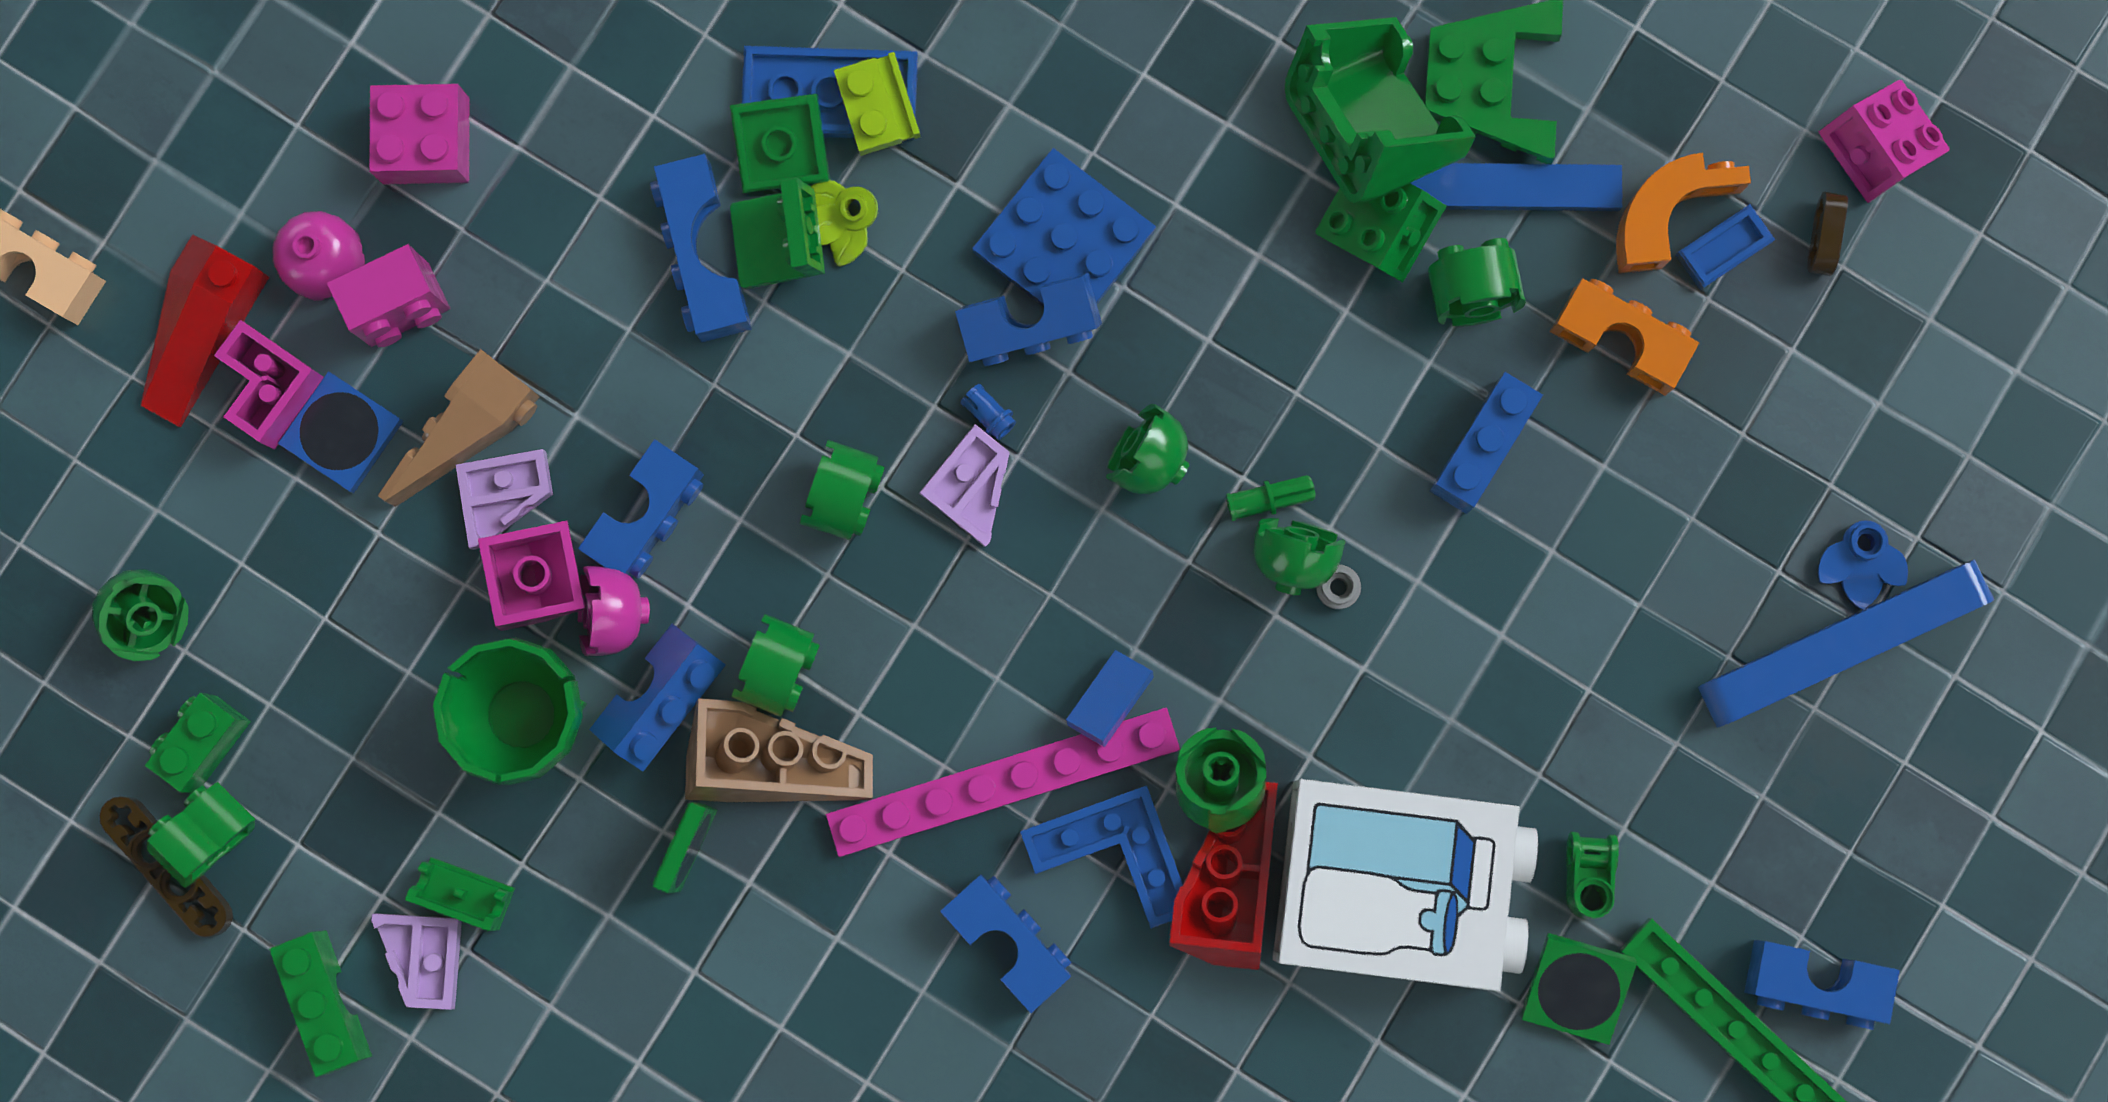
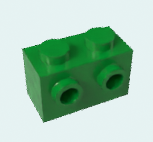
[144,693,251,793]

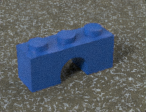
[955,273,1102,366]
[1429,372,1543,514]
[578,439,704,578]
[589,623,726,772]
[940,874,1072,1013]
[1744,940,1900,1030]

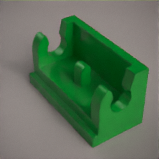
[405,857,515,931]

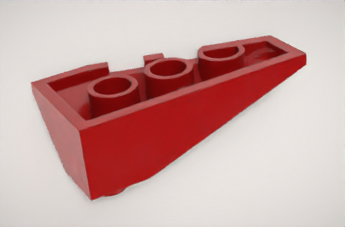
[141,234,269,428]
[1170,782,1278,970]

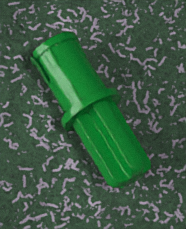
[1226,475,1315,521]

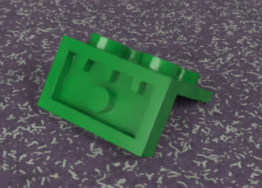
[730,178,825,289]
[1316,183,1446,283]

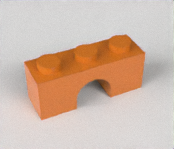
[1550,278,1700,395]

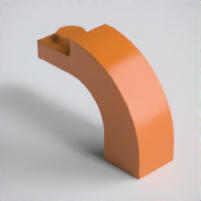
[1616,153,1751,273]

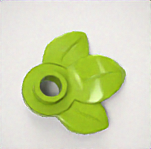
[811,180,878,267]

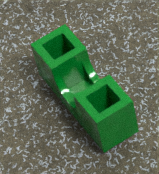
[269,930,372,1077]

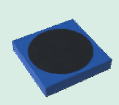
[278,371,404,493]

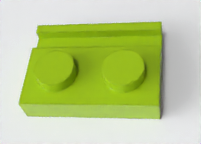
[834,52,921,156]

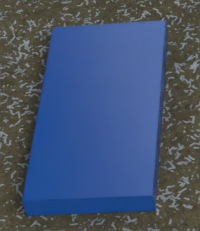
[742,46,918,140]

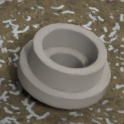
[1316,565,1361,609]

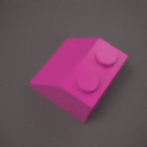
[478,521,585,631]

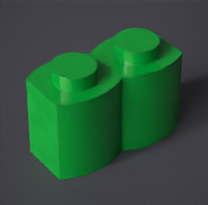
[147,782,255,888]

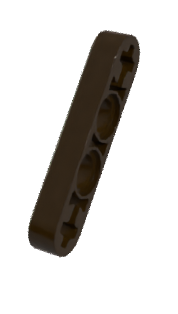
[99,796,233,937]

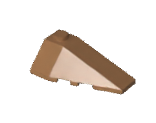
[378,349,540,507]
[685,698,873,802]

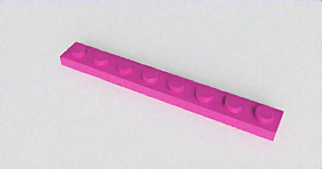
[826,707,1180,857]

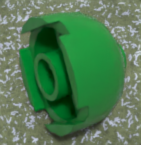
[1106,404,1189,495]
[1253,518,1346,595]
[92,569,188,661]

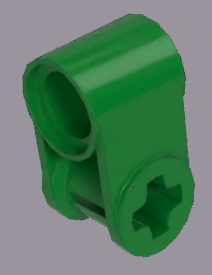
[1566,831,1619,919]

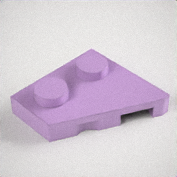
[919,424,1010,547]
[456,449,553,550]
[371,913,462,1010]

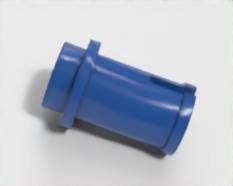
[960,384,1016,440]

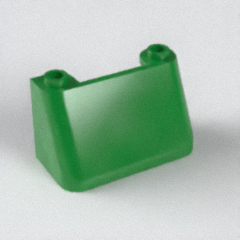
[1285,17,1476,203]

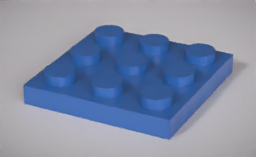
[972,148,1156,307]

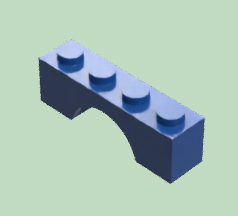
[650,154,752,342]

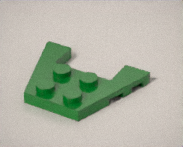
[1424,0,1563,164]

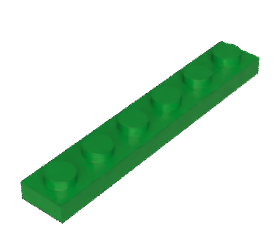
[1618,918,1847,1102]

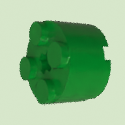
[1428,238,1526,327]
[799,440,885,541]
[731,614,820,717]
[1176,727,1267,833]

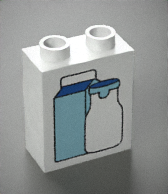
[1273,779,1538,991]

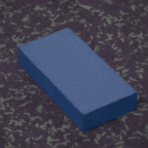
[1675,204,1775,290]
[1066,650,1154,747]

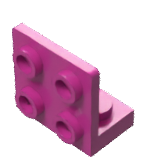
[1819,80,1949,203]

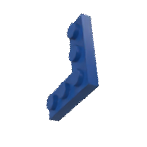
[1020,785,1183,928]

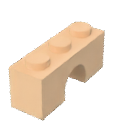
[0,209,106,325]

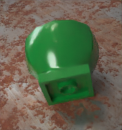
[433,637,587,786]

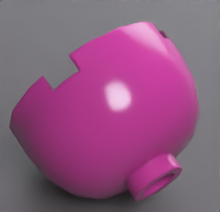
[272,211,365,301]
[578,566,650,656]

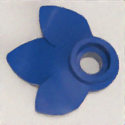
[1817,521,1908,610]

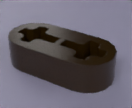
[1807,192,1848,276]

